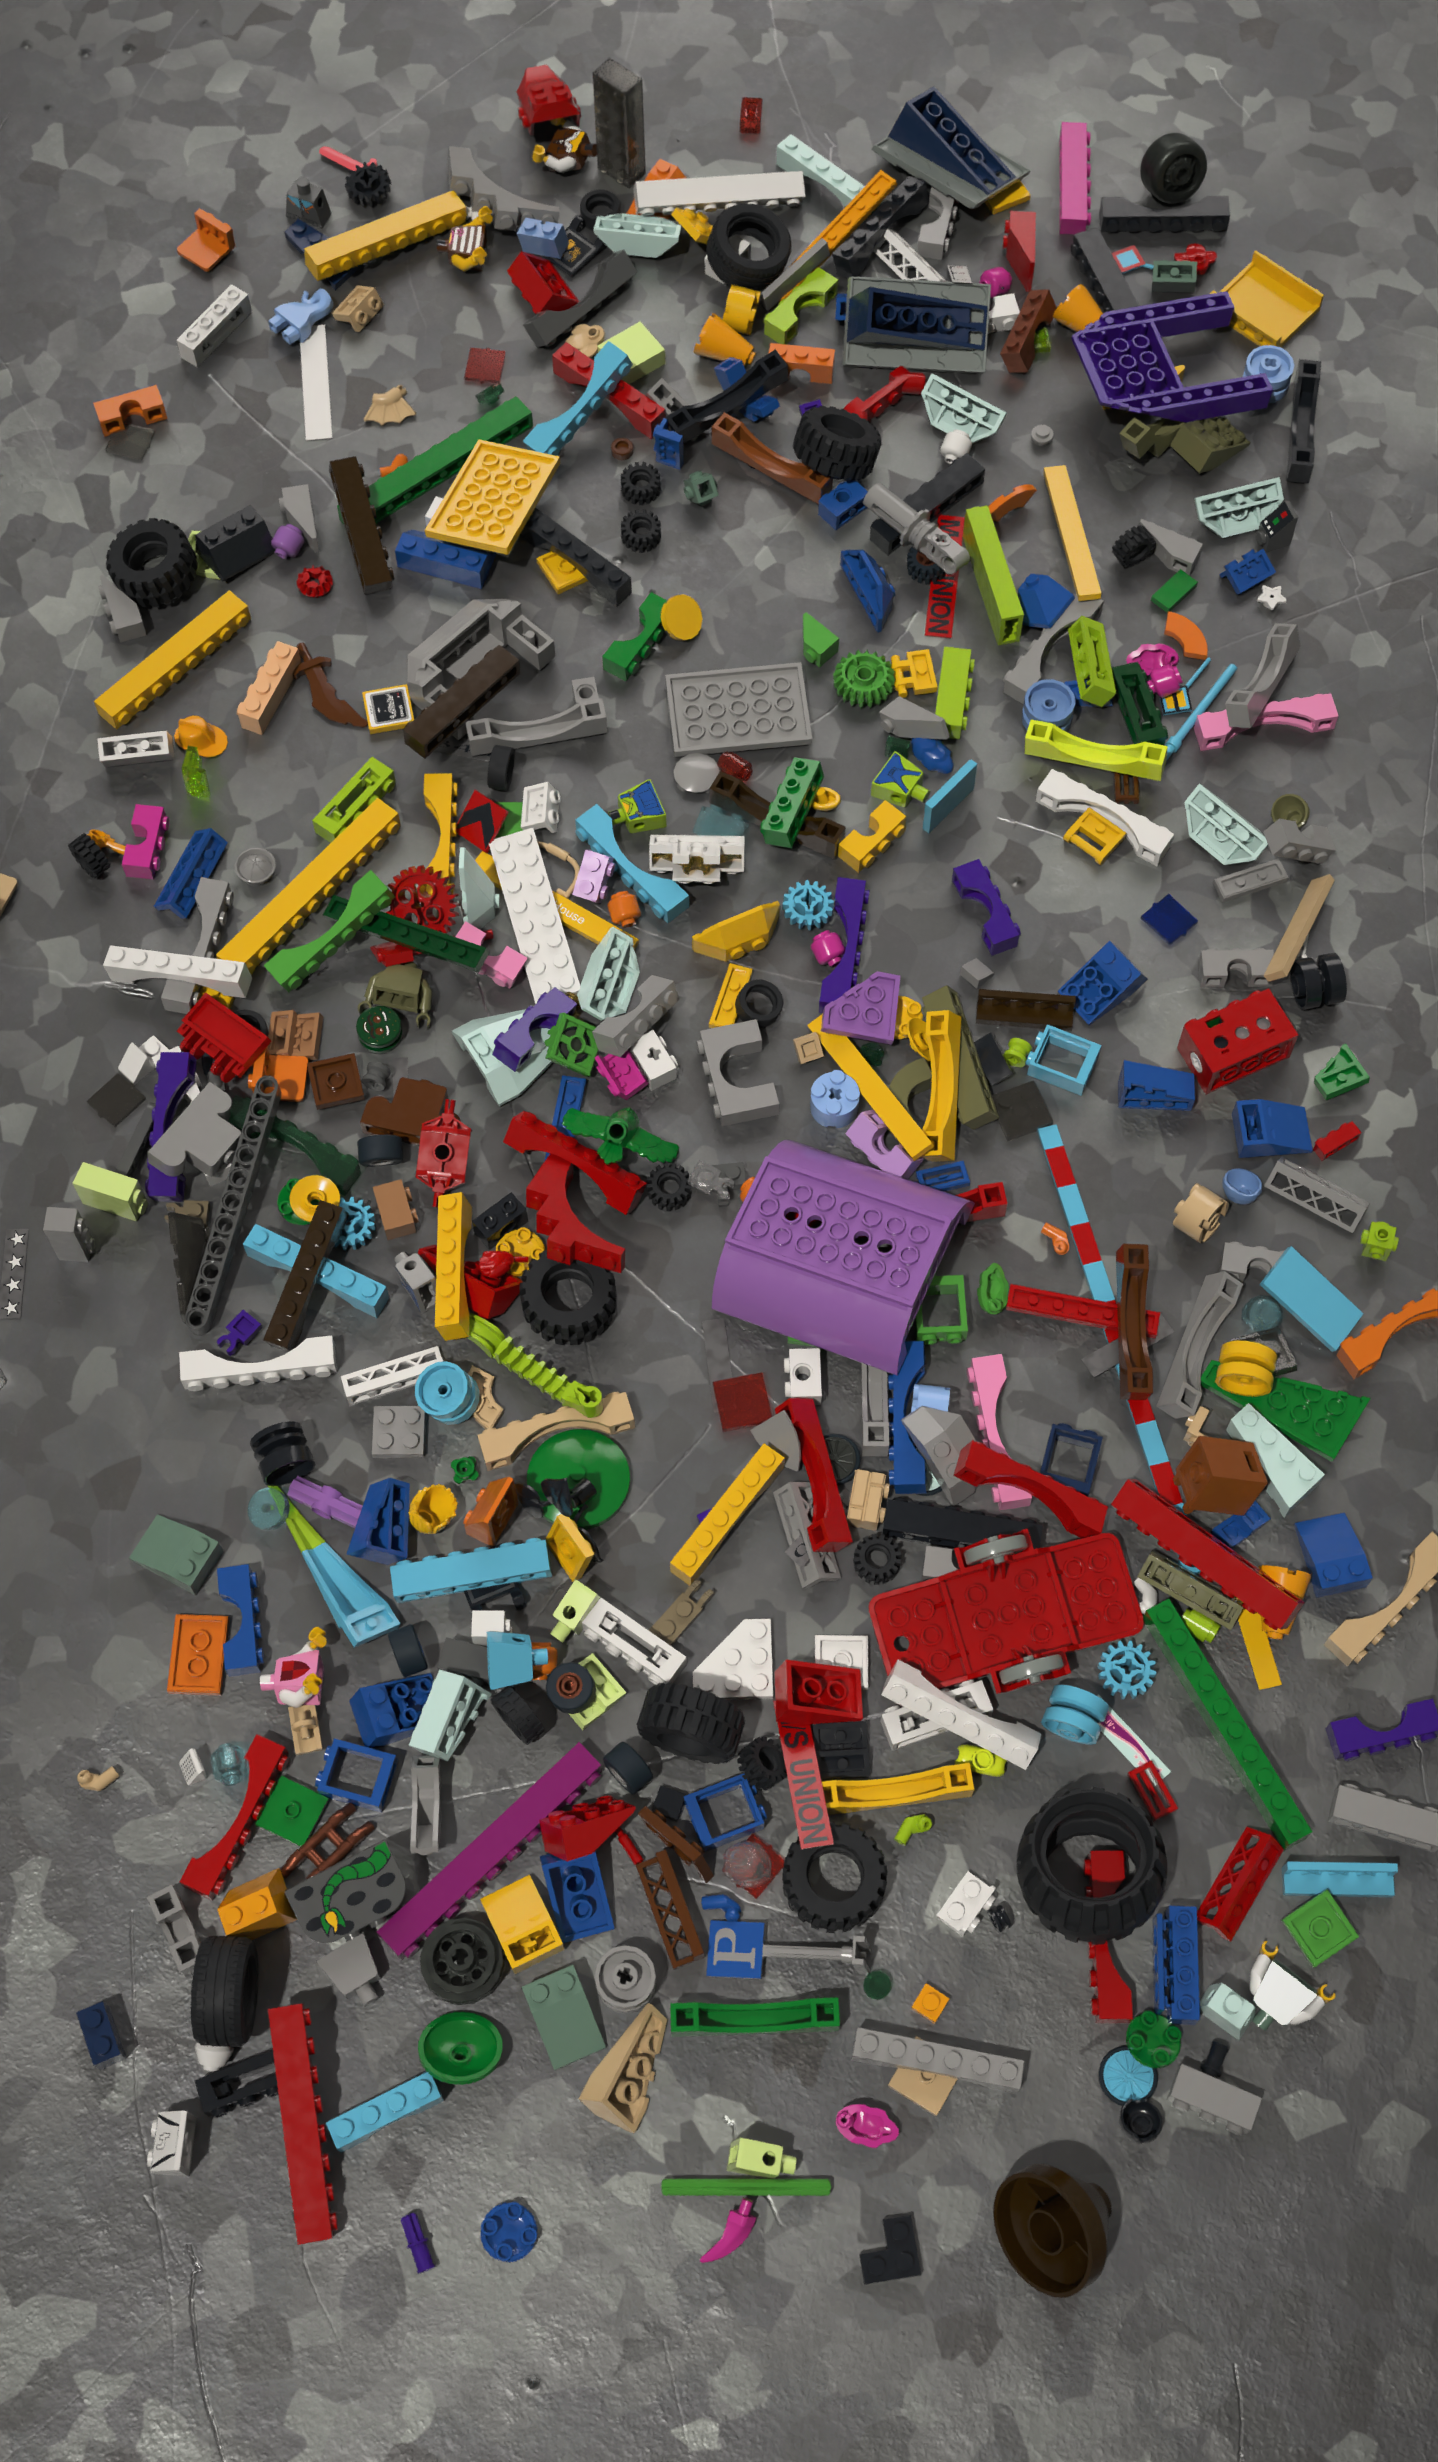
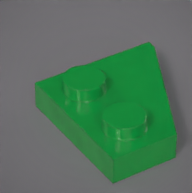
[1314,1044,1370,1100]

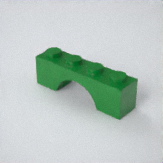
[602,592,668,681]

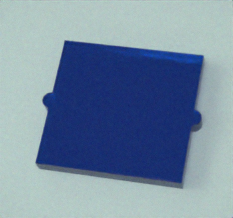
[1141,894,1198,945]

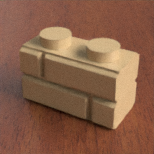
[847,1469,890,1531]

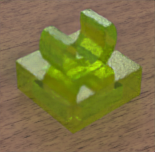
[1034,327,1051,354]

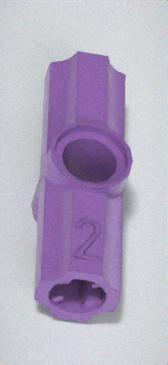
[287,1476,363,1528]

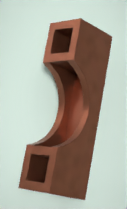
[1000,289,1057,373]

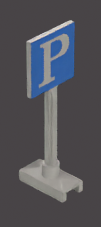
[706,1920,871,1980]

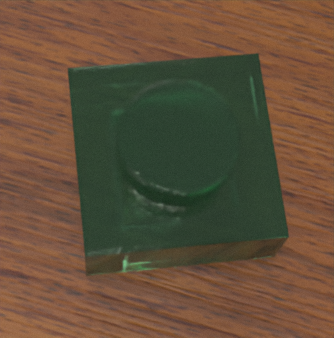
[475,383,505,405]
[885,736,911,760]

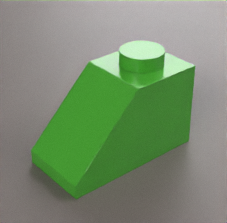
[802,612,839,668]

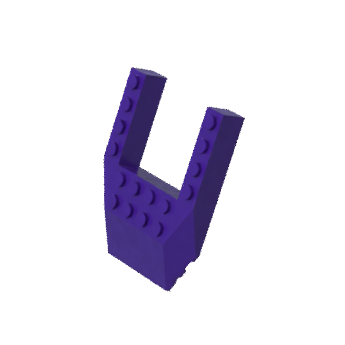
[1071,291,1273,423]

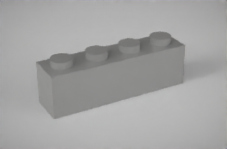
[1328,1784,1438,1853]

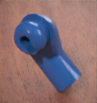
[702,1894,741,1921]

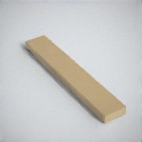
[1263,874,1334,982]

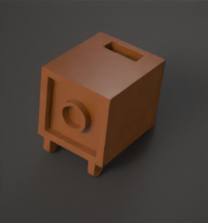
[1173,1436,1268,1516]

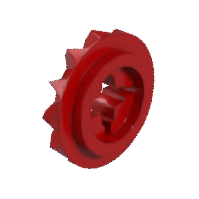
[296,565,333,597]

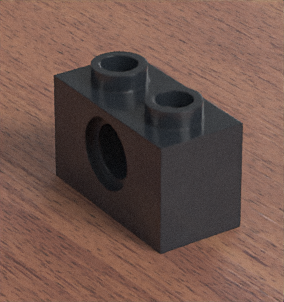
[472,1192,529,1250]

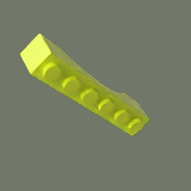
[1025,719,1168,781]

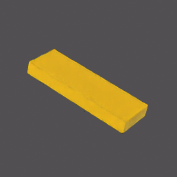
[709,963,753,1028]

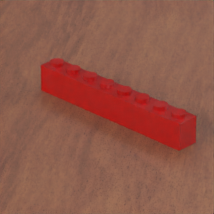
[1111,1479,1305,1630]
[268,2003,338,2245]

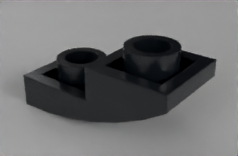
[974,1032,1014,1086]

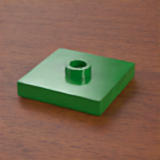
[255,1776,330,1847]

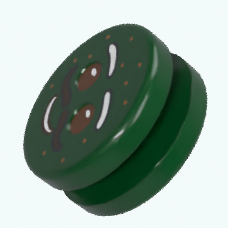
[356,1006,403,1054]

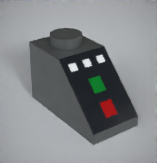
[1256,500,1298,553]

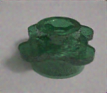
[861,1042,884,1067]

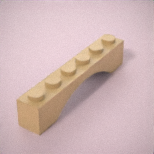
[477,1392,635,1471]
[1324,1532,1438,1667]

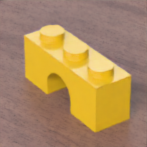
[838,800,906,873]

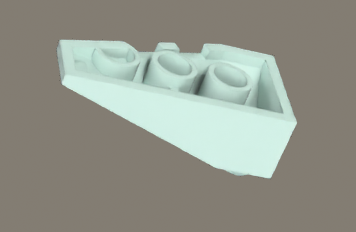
[459,847,500,929]

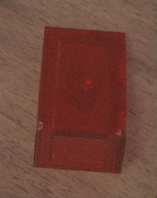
[740,97,763,134]

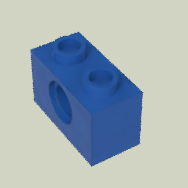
[818,479,868,531]

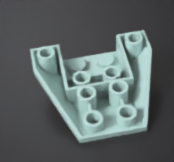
[452,1009,553,1106]

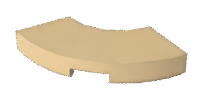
[468,1365,504,1430]

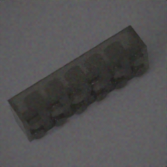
[593,58,646,189]

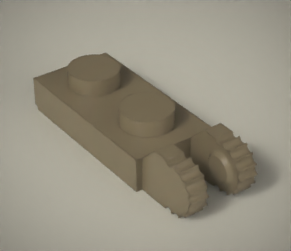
[648,1578,714,1646]

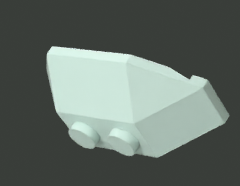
[594,213,681,258]
[921,373,1007,444]
[1194,477,1284,538]
[1184,784,1268,865]
[577,927,640,1021]

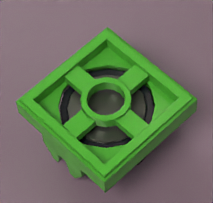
[544,1013,598,1077]

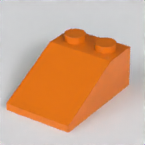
[463,1476,519,1547]

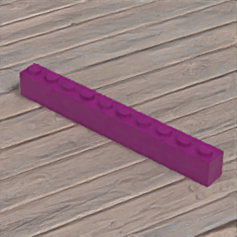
[377,1742,602,1960]

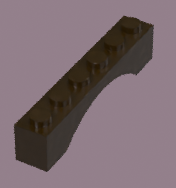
[709,771,846,859]
[263,1200,349,1352]

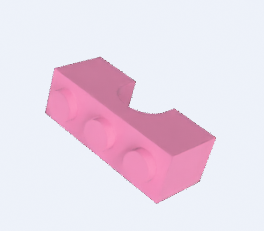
[456,921,527,989]

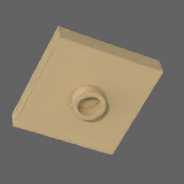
[888,2036,957,2117]

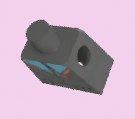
[286,177,331,229]

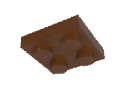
[307,1053,365,1110]

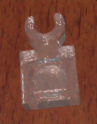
[688,1160,735,1199]

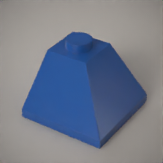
[1018,574,1075,629]

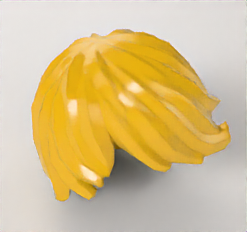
[408,1484,458,1534]

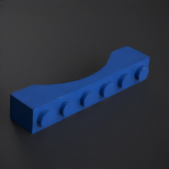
[888,1341,927,1494]

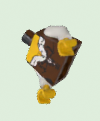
[532,118,598,173]

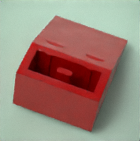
[539,1795,636,1862]

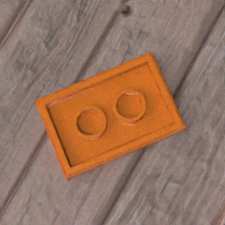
[167,1614,230,1696]

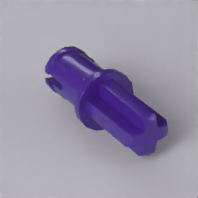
[401,2213,435,2274]

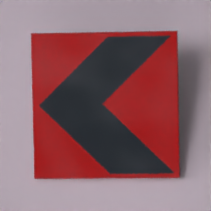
[457,790,509,853]

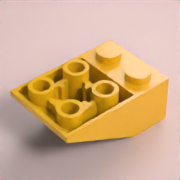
[480,1875,565,1974]

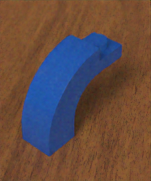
[714,357,780,422]

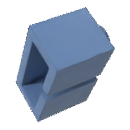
[517,218,569,259]

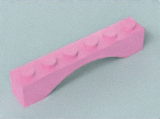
[1194,693,1338,751]
[967,1354,1032,1511]

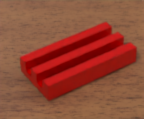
[1127,1760,1178,1822]

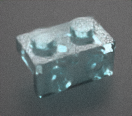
[692,804,749,836]

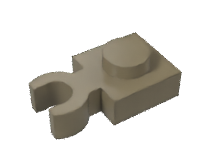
[164,1200,210,1228]

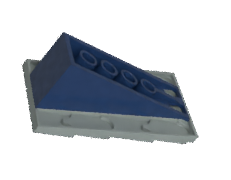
[872,86,1031,209]
[842,276,991,374]

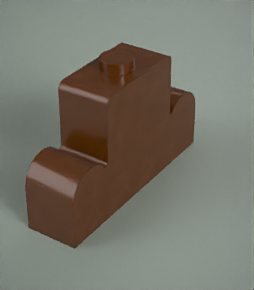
[360,1077,461,1153]

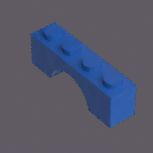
[217,1564,264,1677]

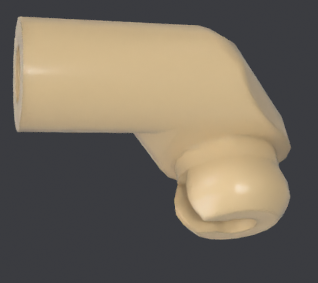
[77,1766,120,1791]

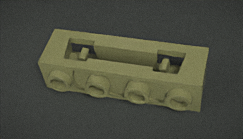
[1137,1550,1244,1630]

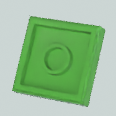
[1281,1889,1359,1968]

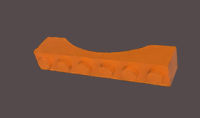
[1336,1288,1438,1380]

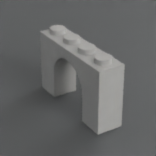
[696,1019,779,1126]

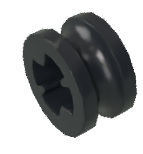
[987,1905,1012,1933]

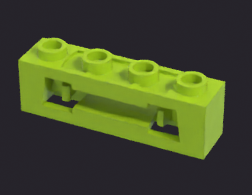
[1068,616,1116,707]
[312,757,396,843]

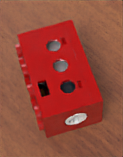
[1177,988,1298,1095]

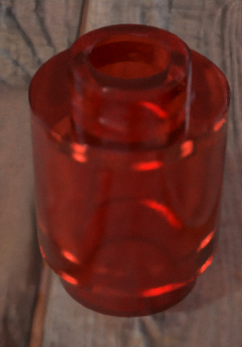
[717,751,753,782]

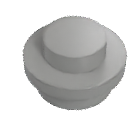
[1031,425,1053,446]

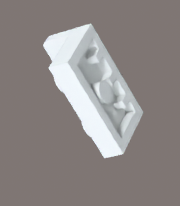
[521,782,561,833]
[936,1871,996,1937]

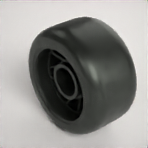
[1140,133,1207,204]

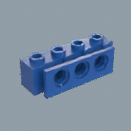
[1152,1906,1200,2025]

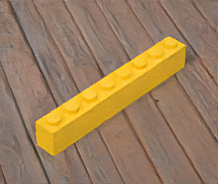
[304,190,466,281]
[94,590,251,730]

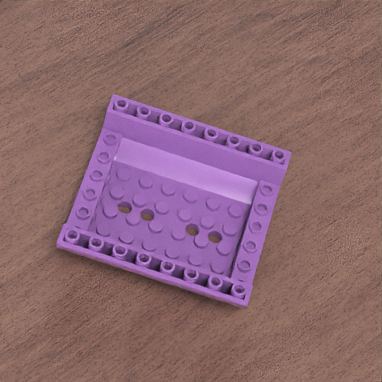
[712,1139,975,1375]

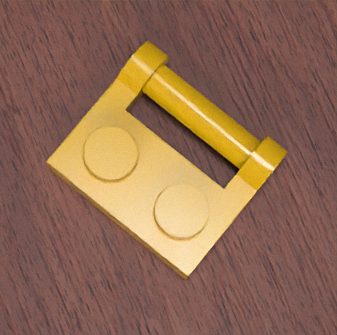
[1063,807,1126,866]

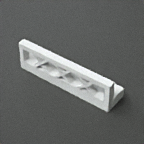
[873,228,947,282]
[340,1346,443,1406]

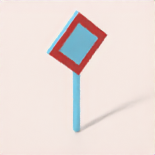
[1112,245,1153,274]

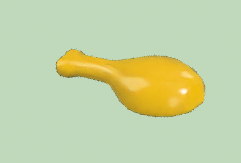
[811,787,841,811]

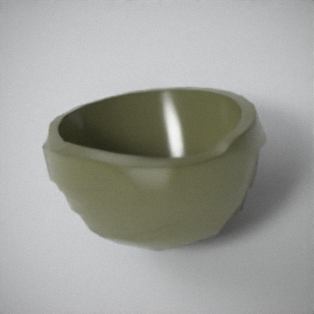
[1271,794,1310,829]

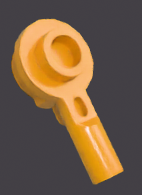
[87,829,126,855]

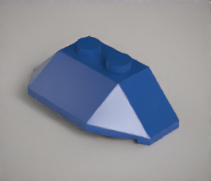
[840,550,895,633]

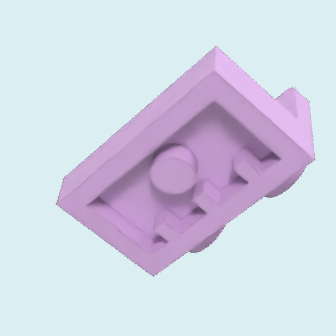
[572,849,615,903]

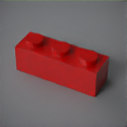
[1313,1121,1362,1161]

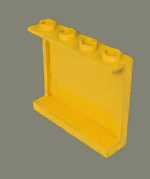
[1210,250,1324,348]

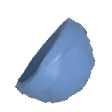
[1222,1168,1262,1205]

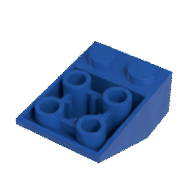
[1058,941,1148,1025]
[1232,1099,1313,1158]
[349,1673,434,1748]

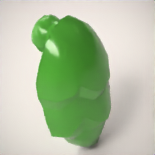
[977,1263,1009,1315]

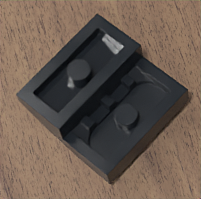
[812,1721,870,1779]

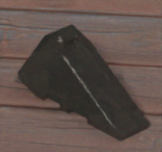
[168,1212,211,1324]

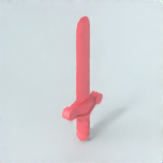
[319,146,377,171]

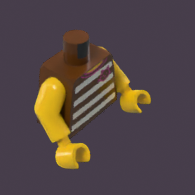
[437,206,493,272]

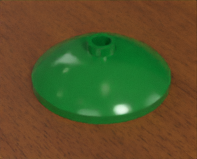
[418,2012,503,2085]

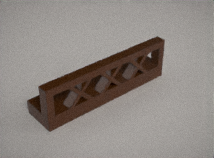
[636,1849,704,1970]

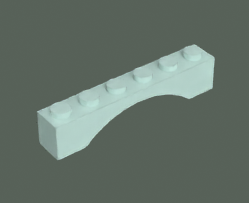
[776,134,884,224]

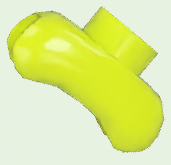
[954,1744,1007,1777]

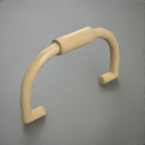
[538,841,580,898]

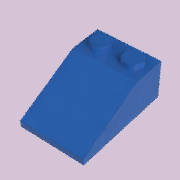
[1294,1513,1373,1598]
[540,1851,615,1943]

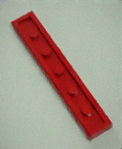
[1006,1284,1160,1339]

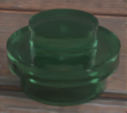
[863,1971,891,2000]

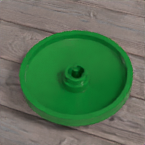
[527,1429,630,1530]

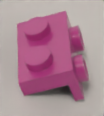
[594,1049,649,1100]

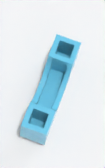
[326,2072,444,2153]

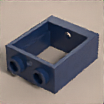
[1040,1423,1103,1496]

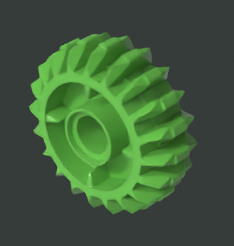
[833,649,895,708]

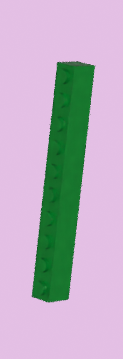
[337,396,533,524]
[1143,1599,1312,1851]

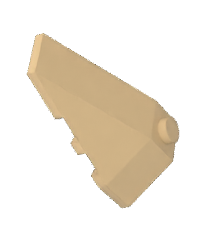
[579,2003,667,2133]

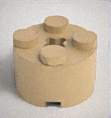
[1173,1183,1229,1243]

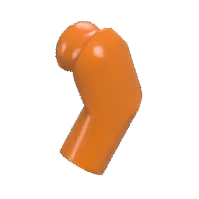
[380,454,408,477]
[1041,1222,1070,1255]

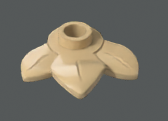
[565,324,605,358]

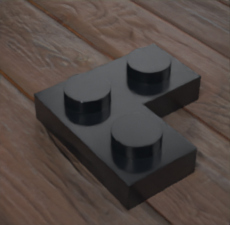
[859,2215,921,2285]

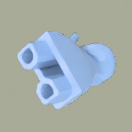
[268,288,333,345]

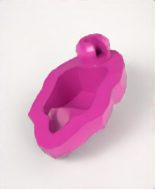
[1126,643,1179,675]
[836,2104,899,2148]

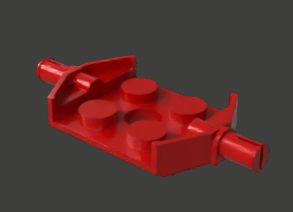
[415,1099,472,1208]

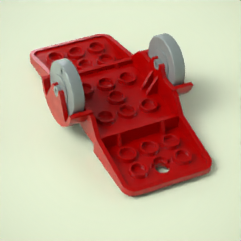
[868,1529,1144,1694]

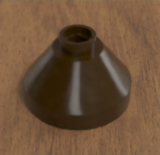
[993,2164,1112,2298]

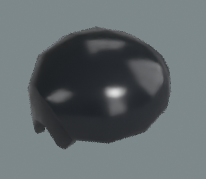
[1119,2098,1163,2144]

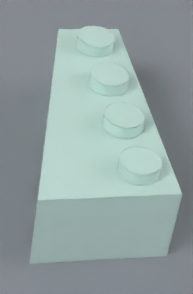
[1226,1403,1325,1518]

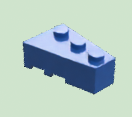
[1118,1060,1195,1111]
[346,1478,410,1565]

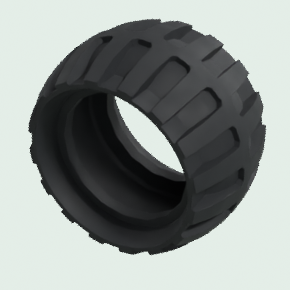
[1017,1787,1168,1945]

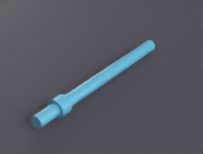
[1165,664,1237,761]

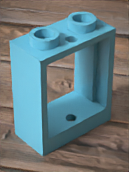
[1025,1024,1102,1096]

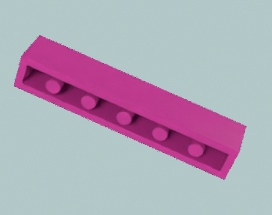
[1059,122,1091,235]

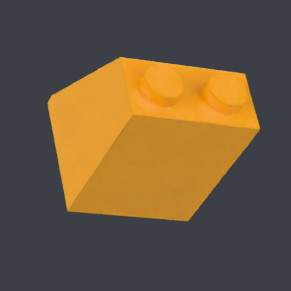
[217,1868,297,1940]

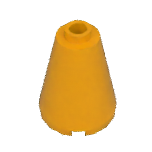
[1053,284,1103,332]
[693,313,756,367]
[1258,1565,1311,1640]

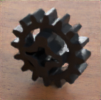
[345,162,391,206]

